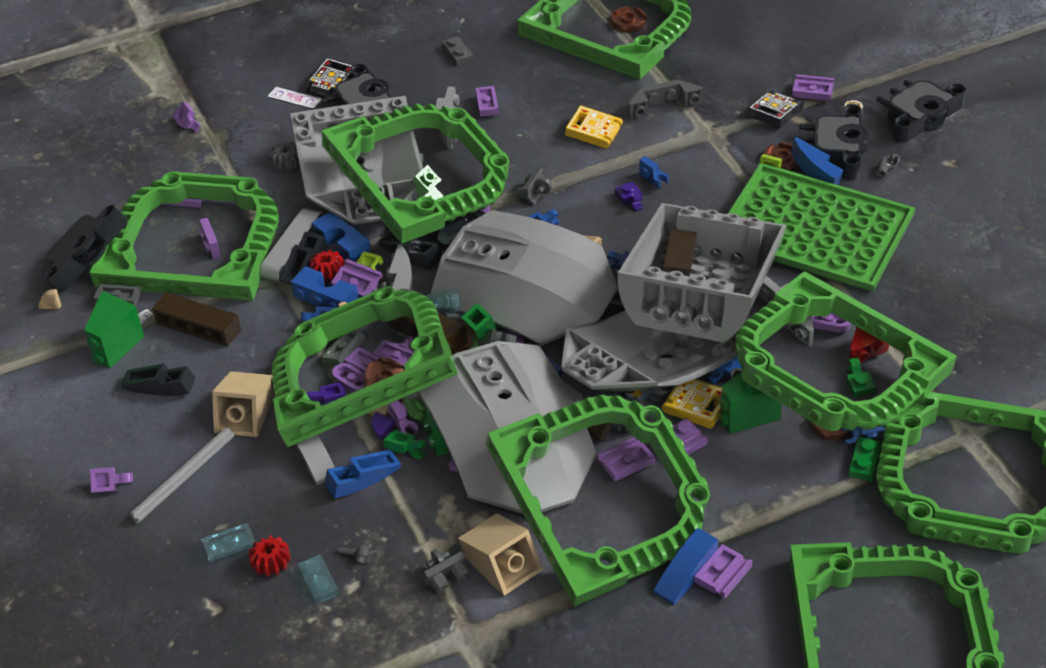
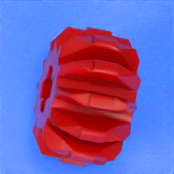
[309,249,345,283]
[248,535,291,577]

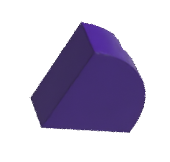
[372,412,395,440]

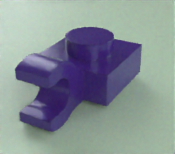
[615,182,643,211]
[306,382,346,405]

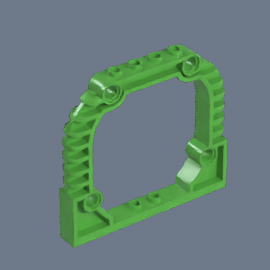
[517,0,691,80]
[322,104,509,244]
[90,172,279,301]
[735,271,957,431]
[271,287,458,447]
[876,392,1046,554]
[486,395,710,607]
[789,542,1004,668]

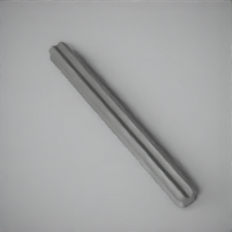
[130,428,234,523]

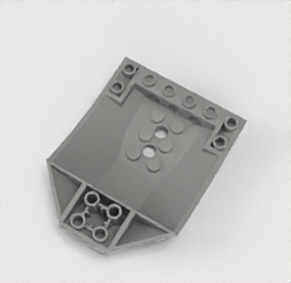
[290,96,423,225]
[429,210,618,346]
[561,310,738,392]
[418,341,596,514]

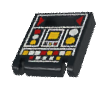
[304,57,353,97]
[747,89,804,128]

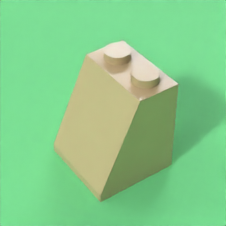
[212,371,274,437]
[458,513,543,596]

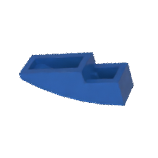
[790,137,843,185]
[324,450,401,499]
[654,528,718,605]

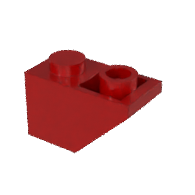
[849,326,889,365]

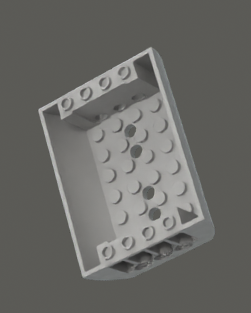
[618,203,787,342]

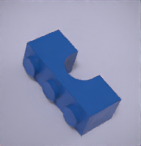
[312,212,371,263]
[291,266,359,307]

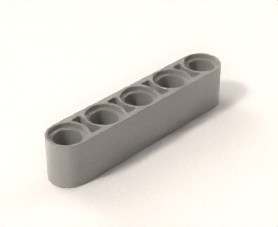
[260,208,324,282]

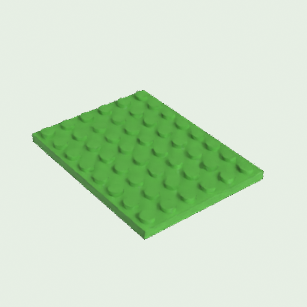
[728,163,915,292]

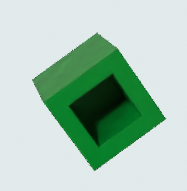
[461,303,496,340]

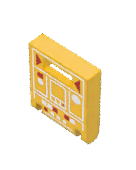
[565,105,623,148]
[662,379,722,429]

